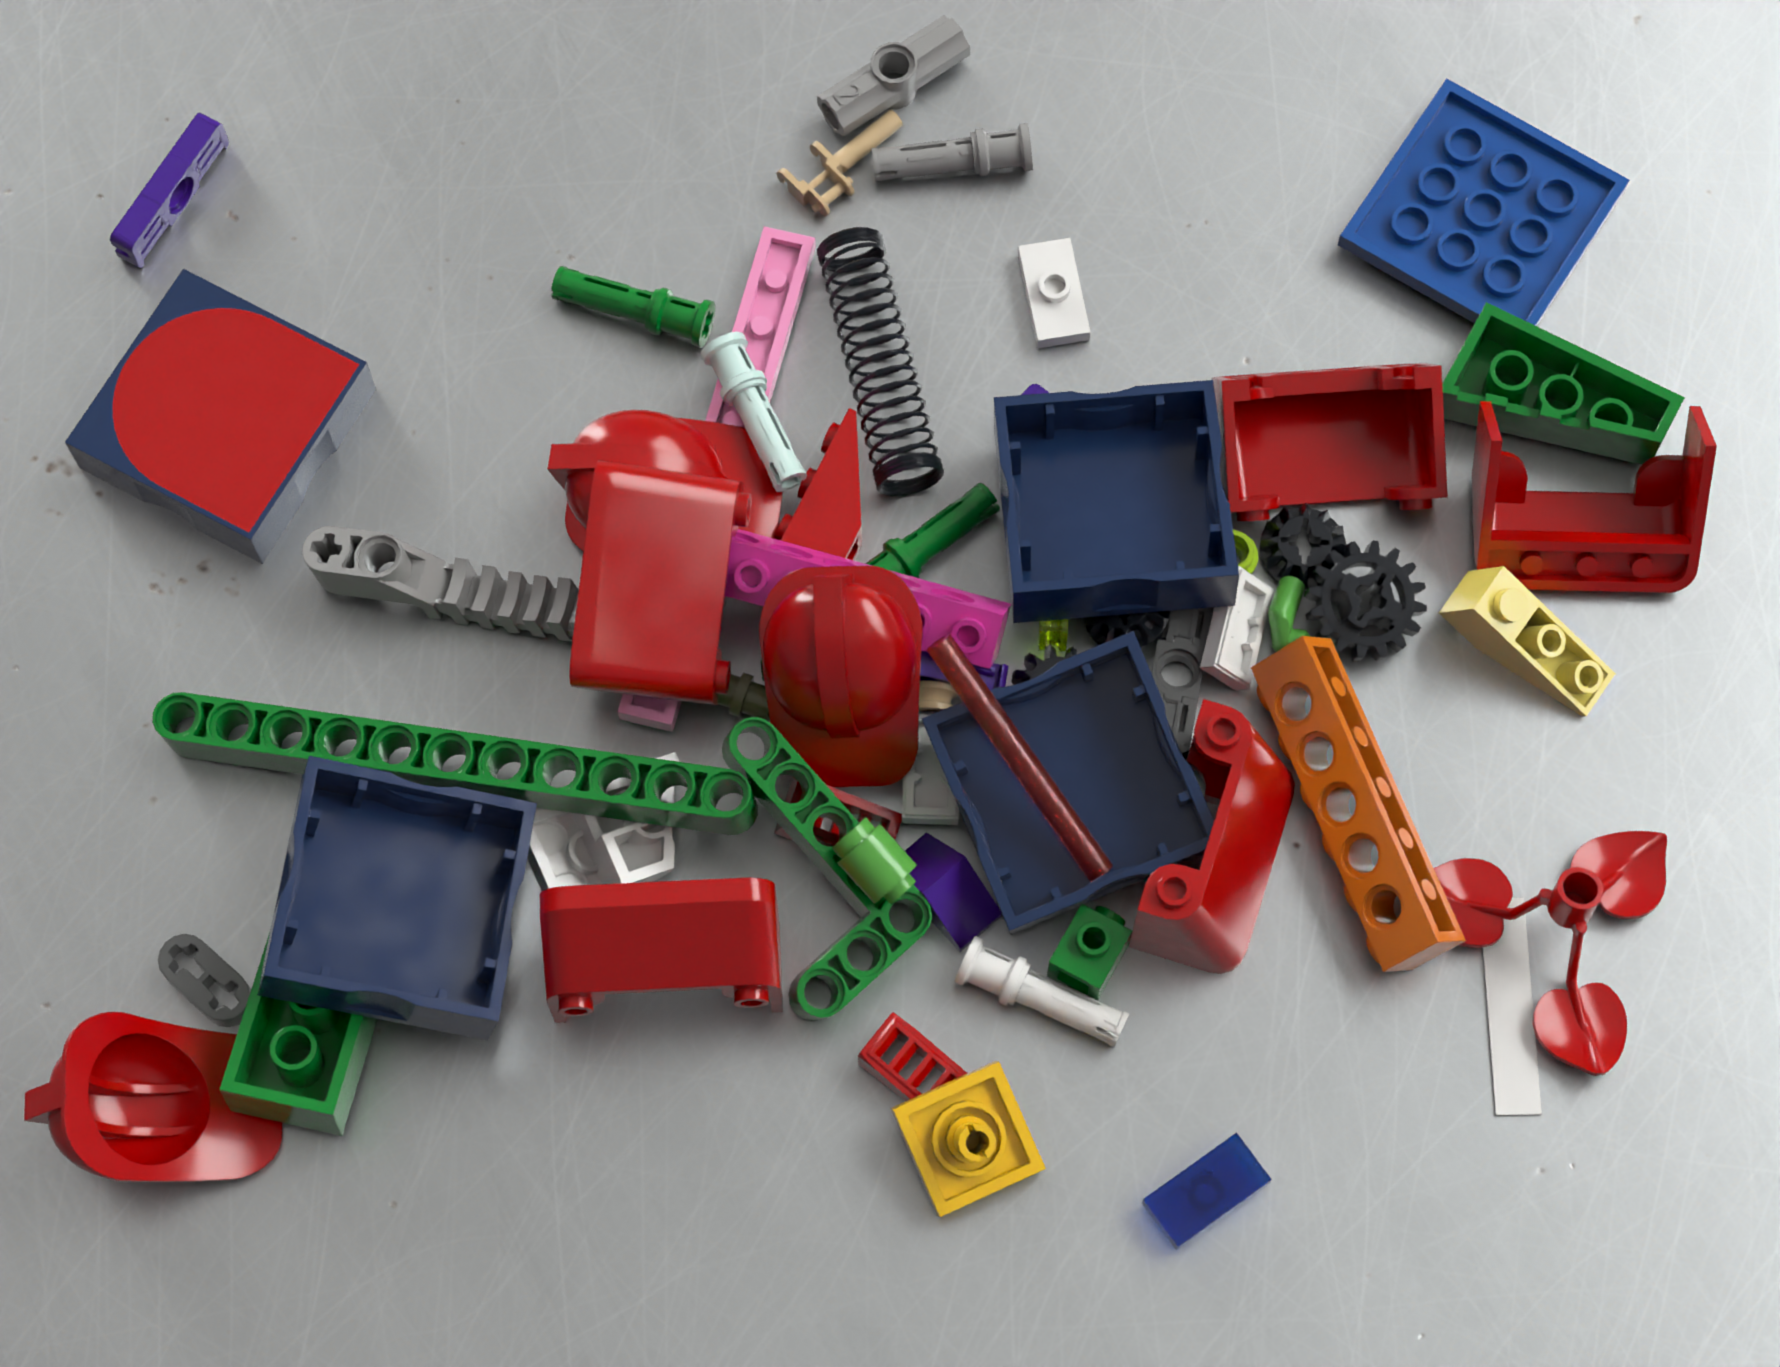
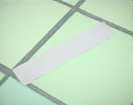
[1483,898,1542,1115]

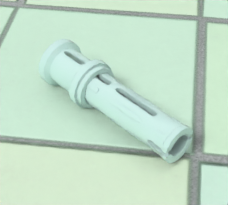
[701,332,807,492]

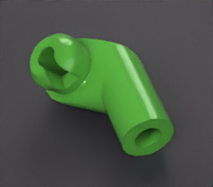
[1268,576,1310,652]

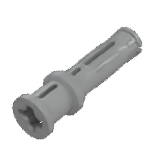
[871,123,1033,182]

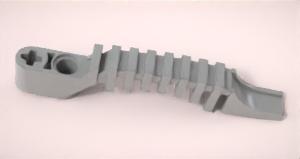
[302,526,727,641]

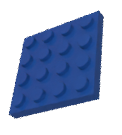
[1337,78,1630,326]

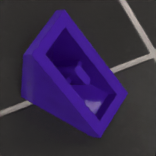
[905,832,1002,952]

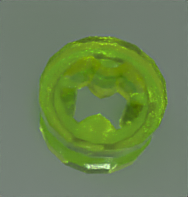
[1038,619,1068,652]

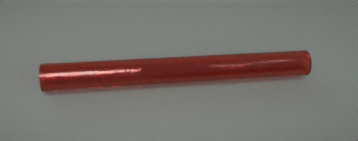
[927,633,1113,881]

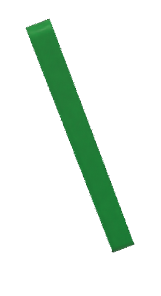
[152,692,758,835]

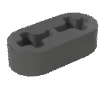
[158,934,251,1027]

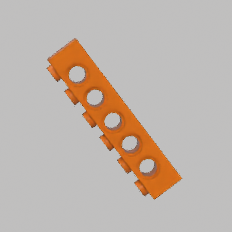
[1251,636,1466,972]

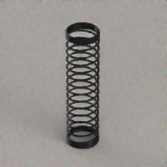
[816,227,944,496]

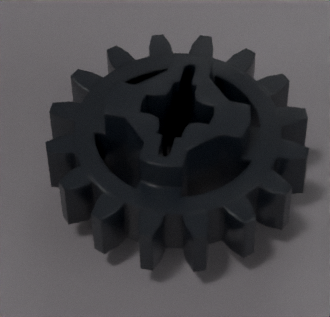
[1304,540,1427,662]

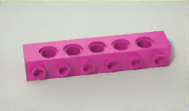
[725,529,1011,669]

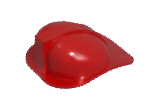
[547,409,784,551]
[759,565,923,787]
[24,1012,282,1182]

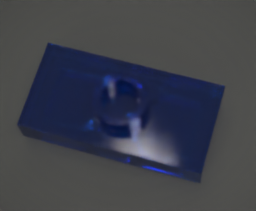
[1142,1132,1272,1251]

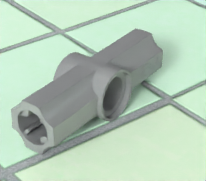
[817,15,970,137]

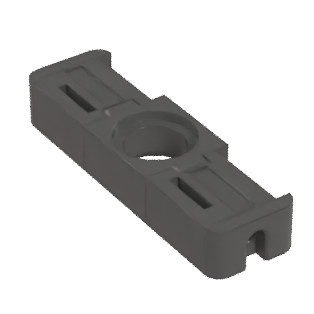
[1152,607,1214,759]

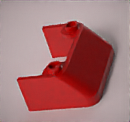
[1472,401,1717,593]
[539,877,783,1023]

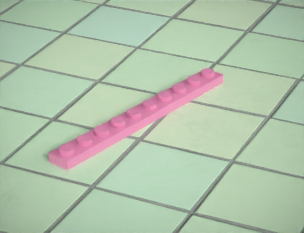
[617,226,816,732]

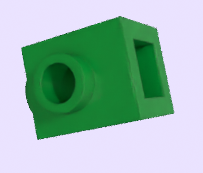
[1047,903,1132,1001]

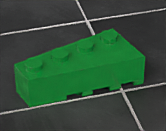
[1442,302,1685,464]

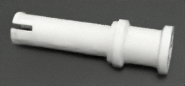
[954,936,1129,1047]

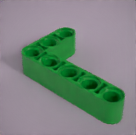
[722,717,932,1021]

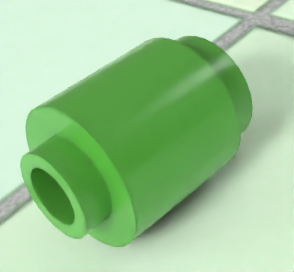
[832,817,917,905]

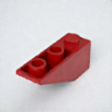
[774,408,862,560]

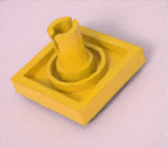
[890,1061,1046,1217]

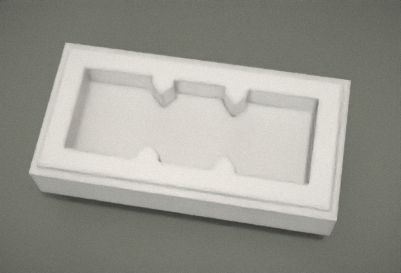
[1018,238,1091,349]
[1200,566,1274,691]
[902,711,959,825]

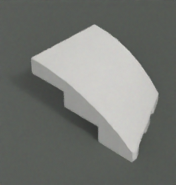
[527,752,679,891]

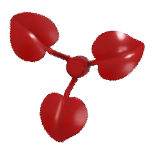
[1434,831,1667,1076]

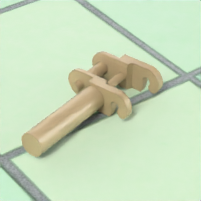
[776,110,903,216]

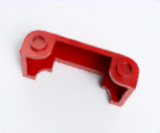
[1211,363,1448,521]
[569,460,752,705]
[1129,699,1295,974]

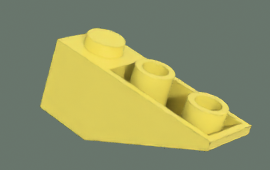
[1439,566,1615,716]

